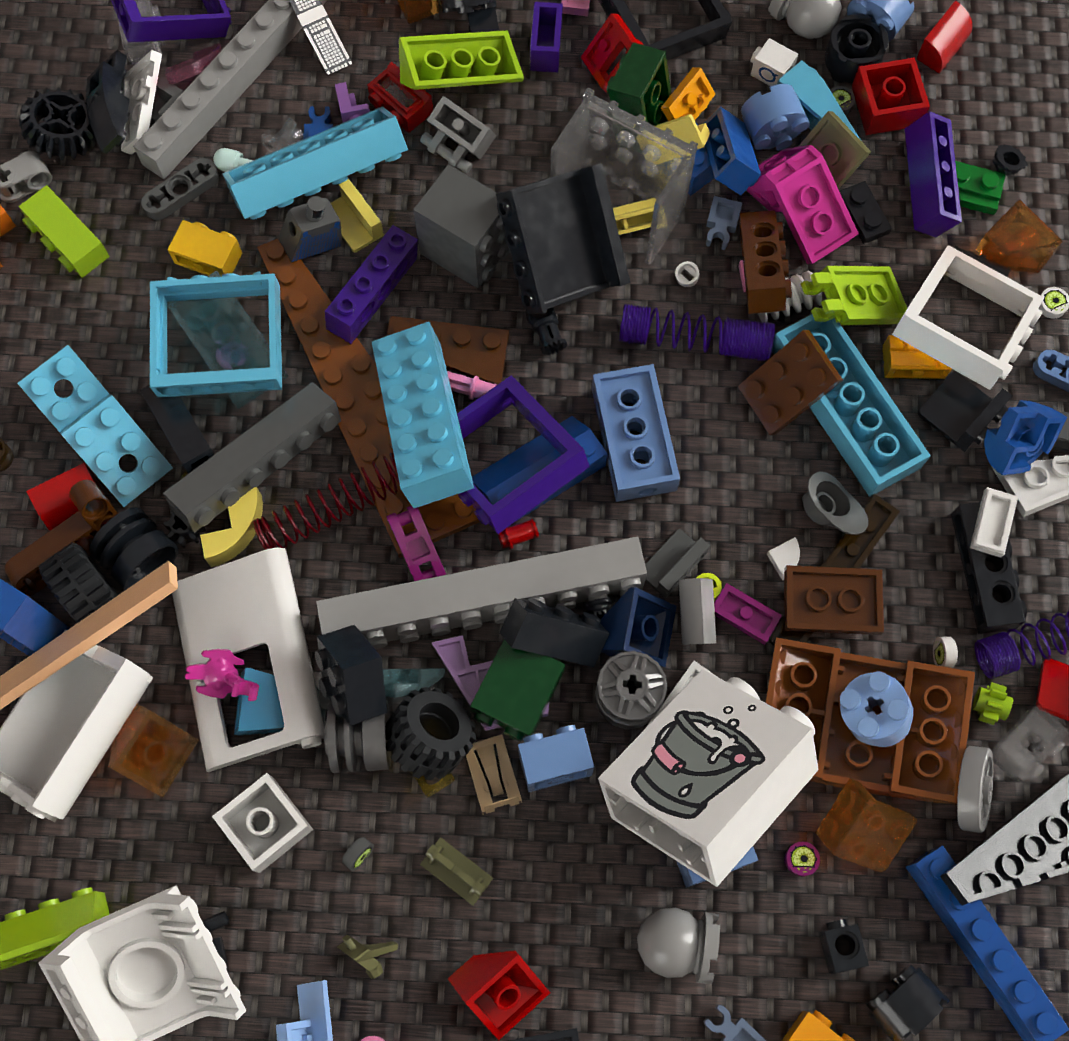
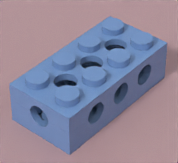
[592,364,680,502]

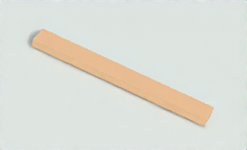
[0,561,178,710]

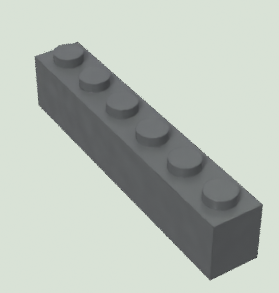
[163,382,341,533]

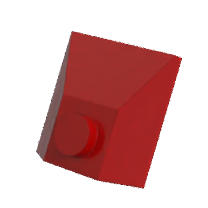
[448,950,550,1041]

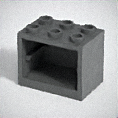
[413,164,510,289]

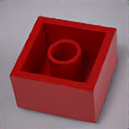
[852,57,930,135]

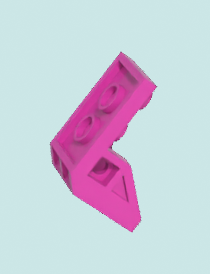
[746,145,859,264]

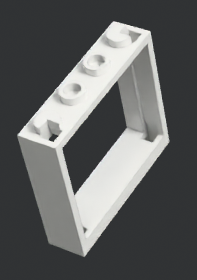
[892,245,1044,390]

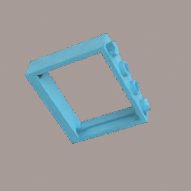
[150,271,282,398]

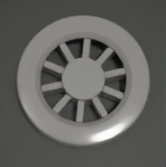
[957,746,994,833]

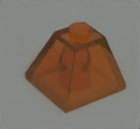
[976,200,1063,273]
[109,703,199,797]

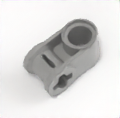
[0,151,52,203]

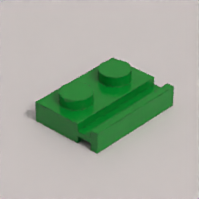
[955,161,1006,215]

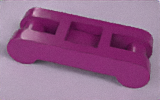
[386,505,446,581]

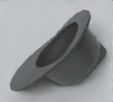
[802,471,868,535]

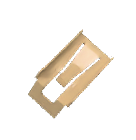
[466,734,522,815]

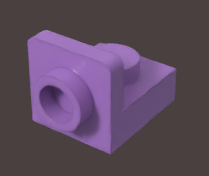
[335,82,370,123]

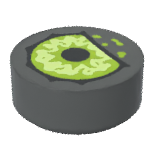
[830,86,855,115]
[342,837,374,872]

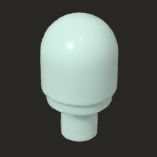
[213,148,253,172]

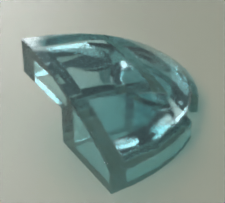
[383,668,445,698]

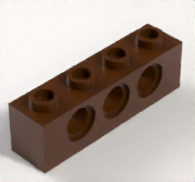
[739,210,792,314]

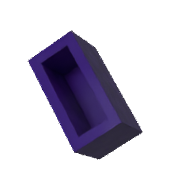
[530,2,563,72]

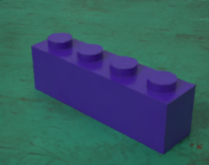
[905,111,962,237]

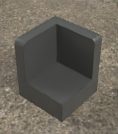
[151,77,184,122]

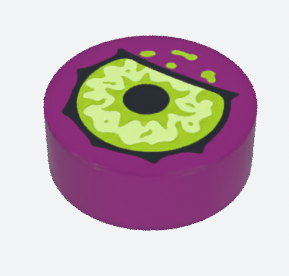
[785,842,820,877]

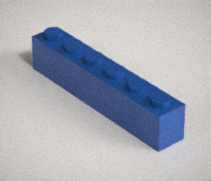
[905,845,1069,1041]

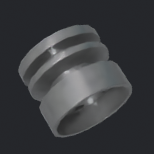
[595,651,667,729]
[324,700,391,773]

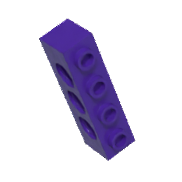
[325,225,418,344]

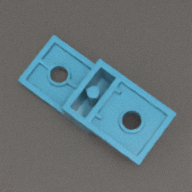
[17,345,173,507]

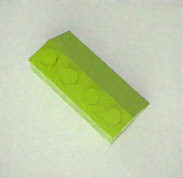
[0,887,109,970]

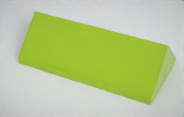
[399,30,524,90]

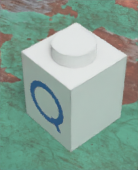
[750,38,798,86]

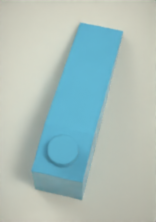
[777,60,860,139]

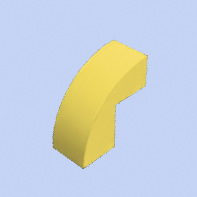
[200,487,263,567]

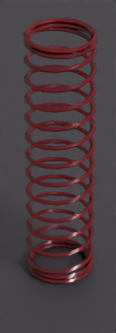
[253,452,400,550]

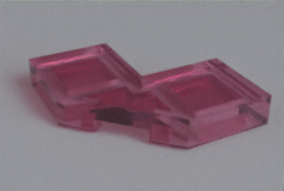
[165,43,223,85]

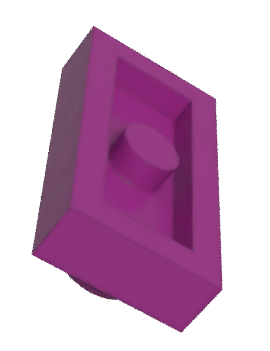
[714,583,782,645]

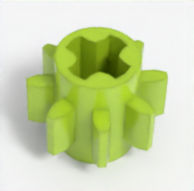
[972,682,1013,725]

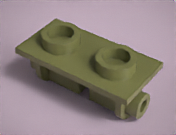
[420,837,494,906]

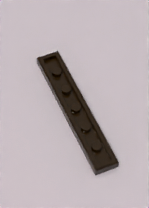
[768,494,900,646]

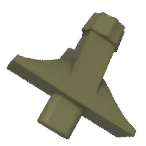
[337,935,398,979]

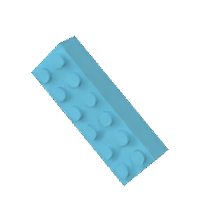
[222,107,408,219]
[772,314,931,497]
[372,321,474,508]

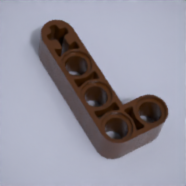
[5,480,119,596]

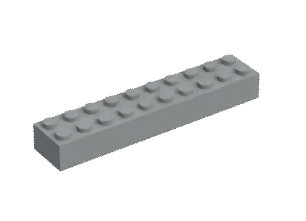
[316,537,647,649]

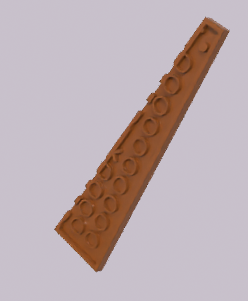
[257,238,480,558]

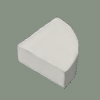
[767,537,800,581]

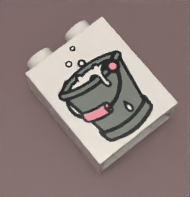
[598,669,819,887]

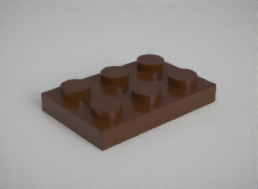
[738,330,843,436]
[784,565,884,635]

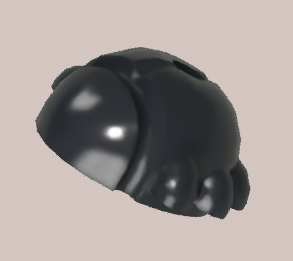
[992,144,1028,176]

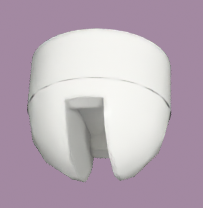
[675,261,700,287]

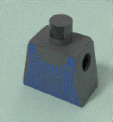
[278,196,342,262]

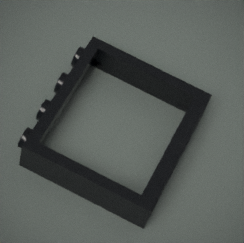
[598,0,732,60]

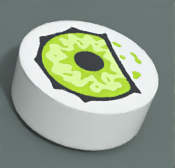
[1038,287,1069,319]
[933,637,958,668]

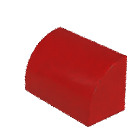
[916,0,973,74]
[26,463,102,531]

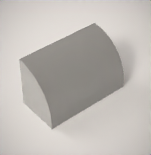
[679,578,716,645]

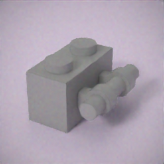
[420,96,497,174]

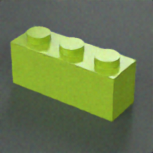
[18,185,110,278]

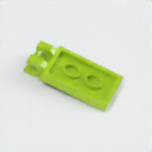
[800,266,908,325]

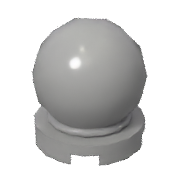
[768,0,842,39]
[637,908,720,985]

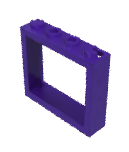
[111,0,232,42]
[457,375,590,534]

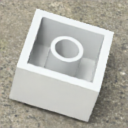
[212,773,313,873]

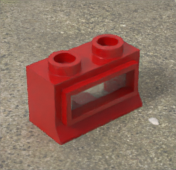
[367,61,433,133]

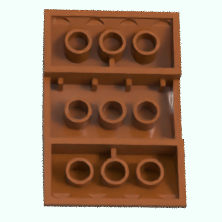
[766,637,975,804]

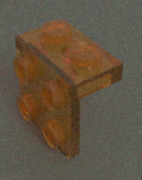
[815,778,917,872]

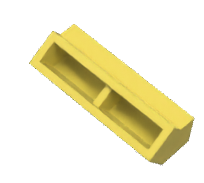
[613,198,663,235]

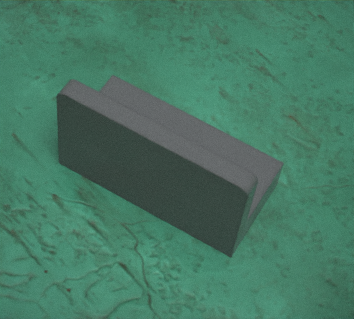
[645,529,710,599]

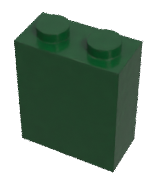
[470,639,565,742]

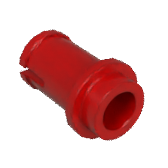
[497,519,539,550]

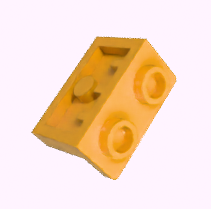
[661,67,716,122]

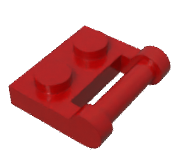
[581,13,644,92]

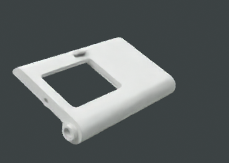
[172,548,325,772]

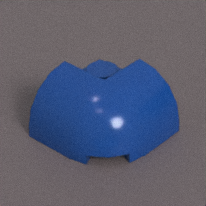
[984,400,1067,475]

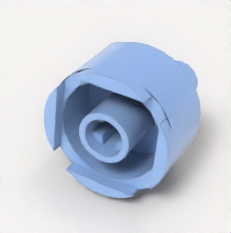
[840,671,913,747]

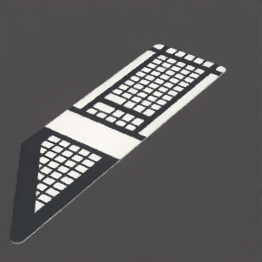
[289,0,352,75]

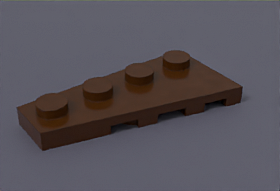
[387,316,509,385]

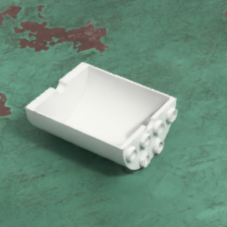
[0,629,153,822]

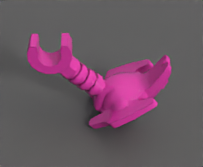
[184,649,259,701]

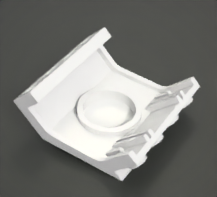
[38,885,246,1041]

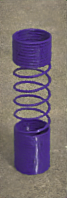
[619,304,775,361]
[974,610,1069,679]

